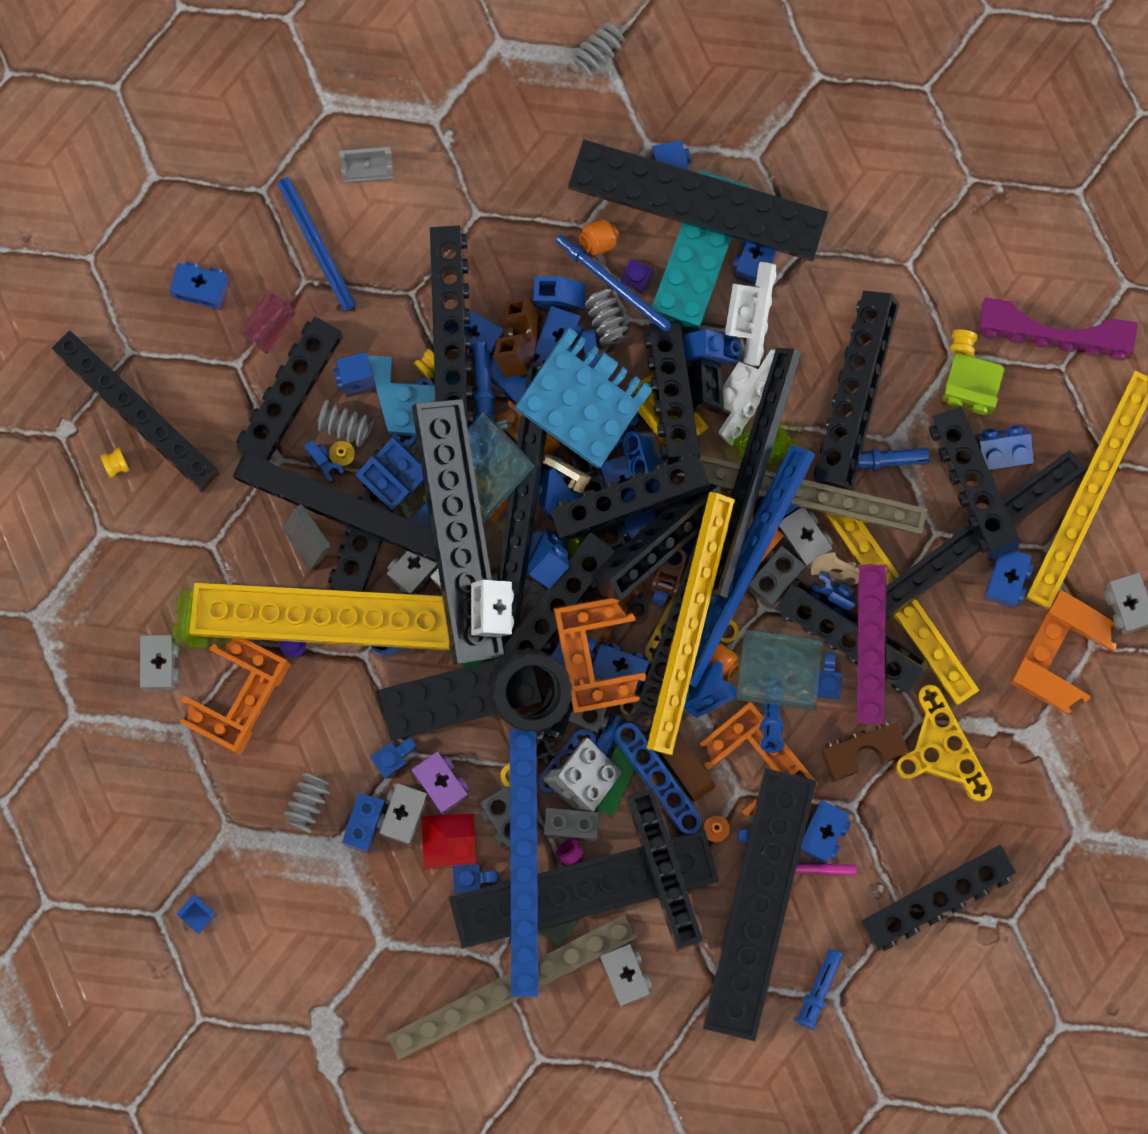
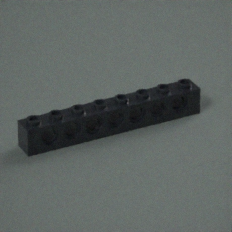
[430,226,474,432]
[814,291,899,491]
[52,330,220,493]

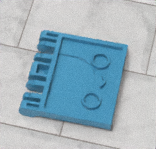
[514,328,653,468]

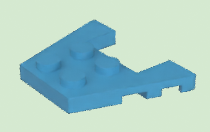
[369,356,461,436]

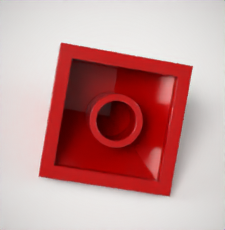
[421,813,477,869]

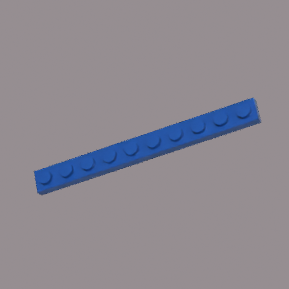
[689,445,815,688]
[510,729,538,997]

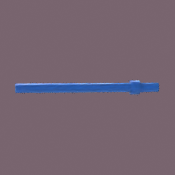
[555,234,671,332]

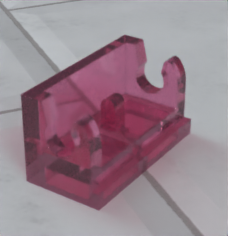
[239,291,296,354]

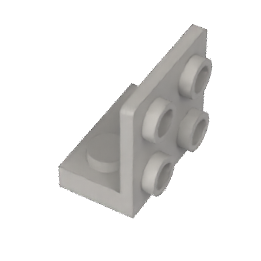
[542,738,621,812]

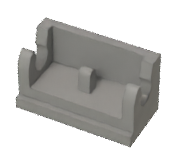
[339,147,394,184]

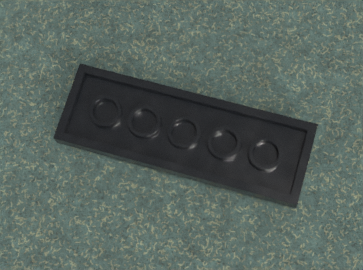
[379,658,543,741]

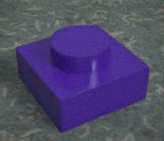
[620,259,654,294]

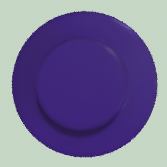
[280,641,306,658]

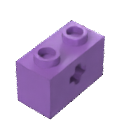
[411,752,469,815]

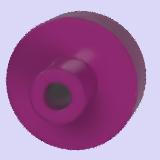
[556,839,584,866]

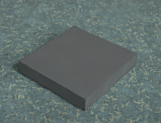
[282,504,330,571]

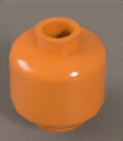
[579,219,619,256]
[707,644,740,681]

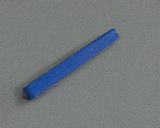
[277,177,356,311]

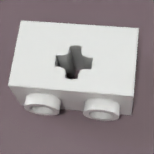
[471,580,514,637]

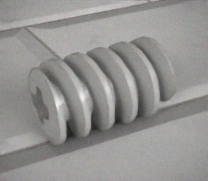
[571,22,625,77]
[585,289,630,347]
[318,399,375,447]
[283,773,331,833]

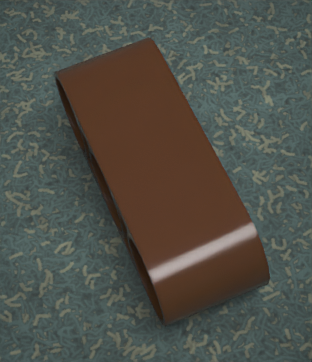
[658,731,716,802]

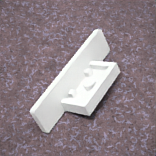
[725,262,776,366]
[718,349,775,446]

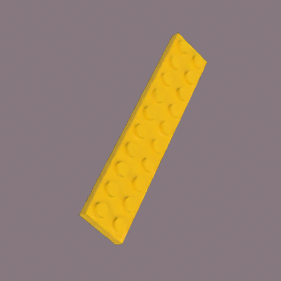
[189,583,450,650]

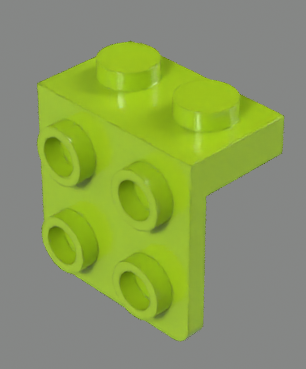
[942,353,1004,415]

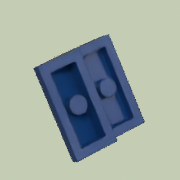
[356,437,424,511]

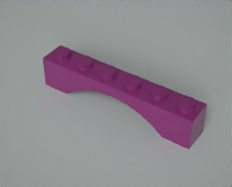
[977,297,1138,360]
[857,564,887,724]

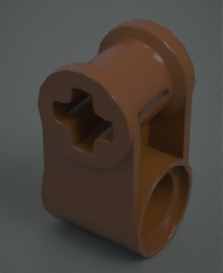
[650,548,686,598]

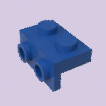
[975,425,1034,470]

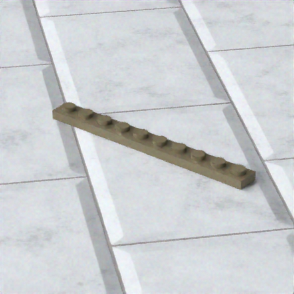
[675,455,927,535]
[387,915,636,1060]

